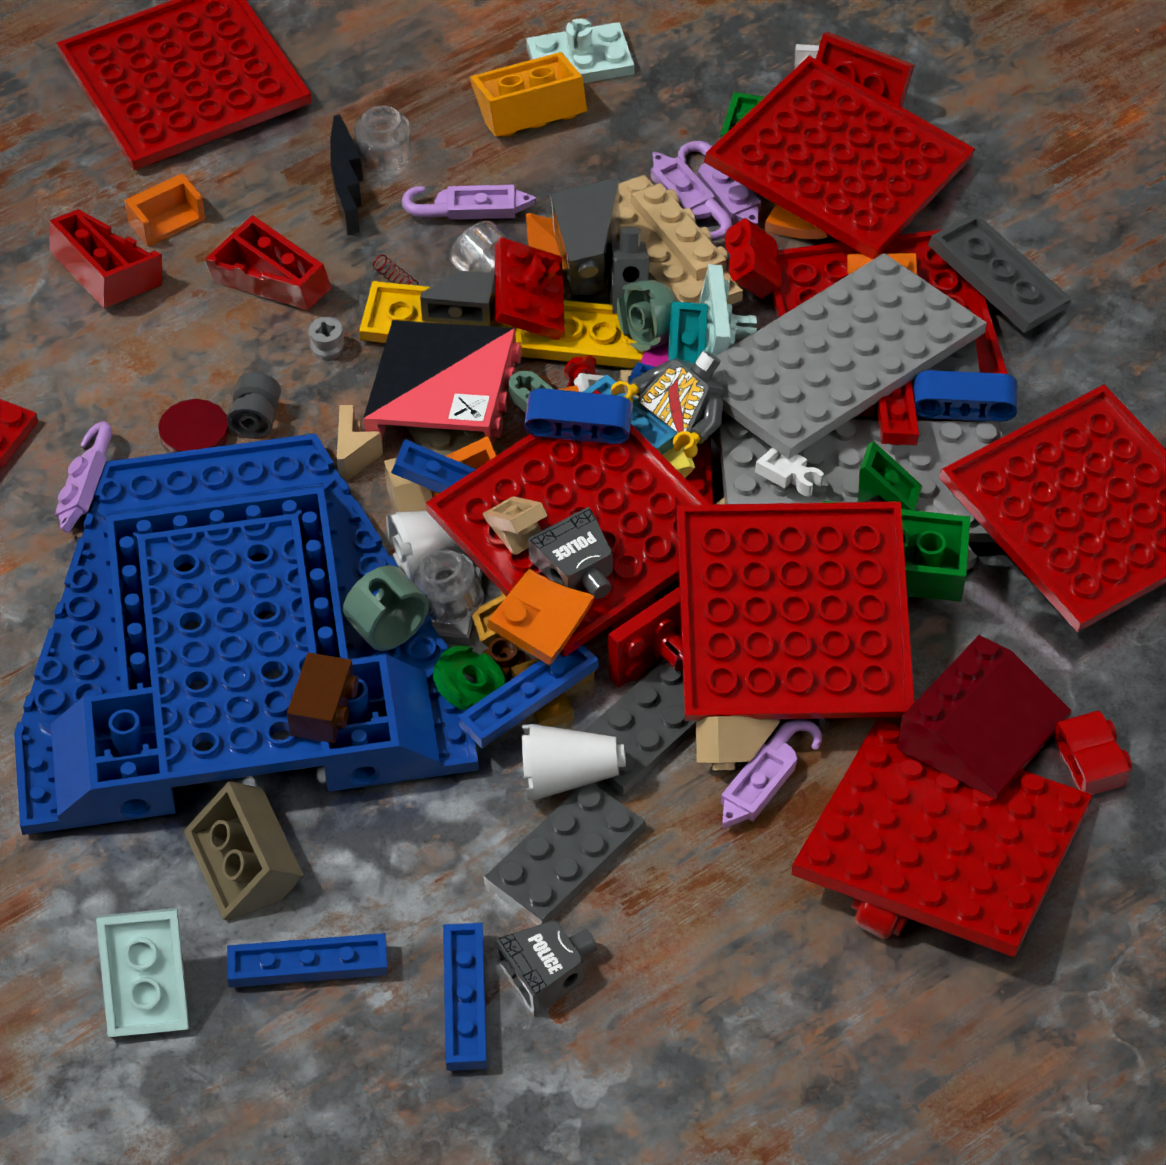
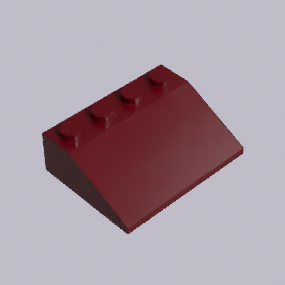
[897,635,1072,800]

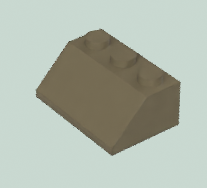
[184,781,304,921]

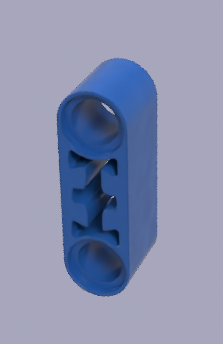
[913,370,1017,422]
[524,388,633,444]

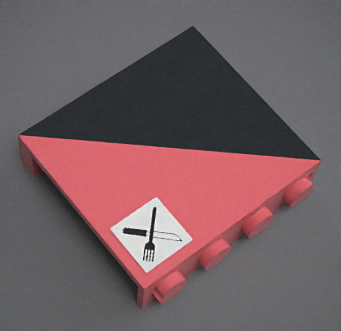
[363,320,522,445]

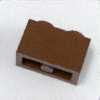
[287,652,359,743]

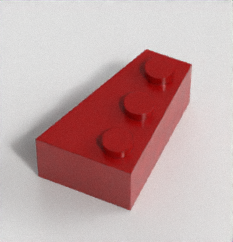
[49,209,162,308]
[205,215,331,310]

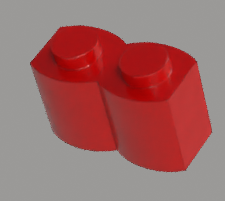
[725,218,782,299]
[1054,710,1132,795]

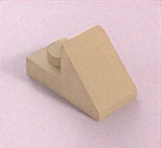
[337,405,383,482]
[483,496,547,554]

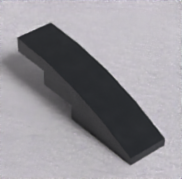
[330,114,364,236]

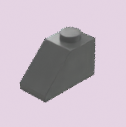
[420,271,495,326]

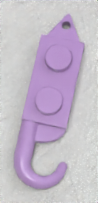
[678,141,761,226]
[651,152,732,241]
[402,185,536,220]
[55,421,112,534]
[721,719,822,828]

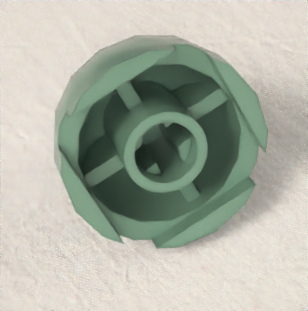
[617,280,680,351]

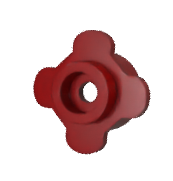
[564,355,598,387]

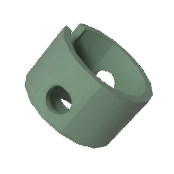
[343,565,429,651]

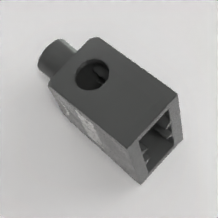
[607,227,649,314]
[528,507,613,599]
[496,921,597,1017]

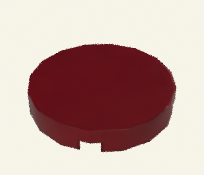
[158,399,229,453]

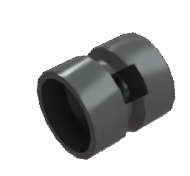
[227,372,281,439]

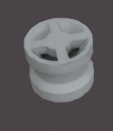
[308,317,345,361]

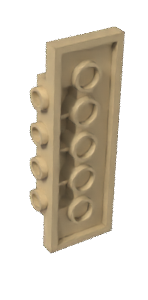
[616,175,743,305]

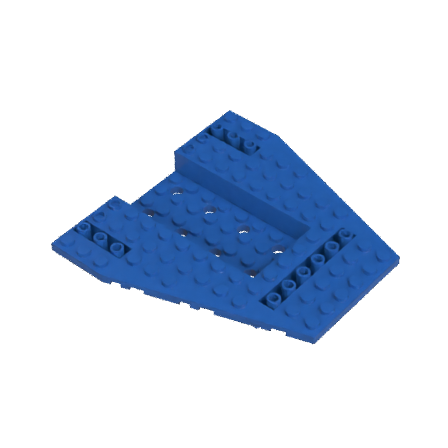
[14,433,479,835]

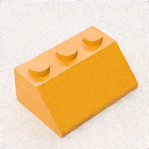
[470,52,587,137]

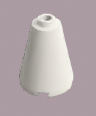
[386,511,466,582]
[522,724,626,800]

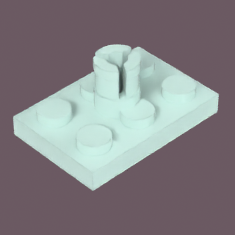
[526,19,634,83]
[699,264,757,356]
[96,908,189,1037]

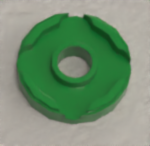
[433,646,506,711]

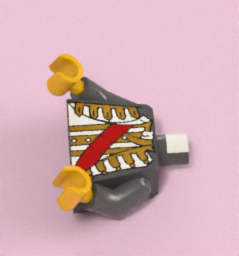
[610,350,725,458]

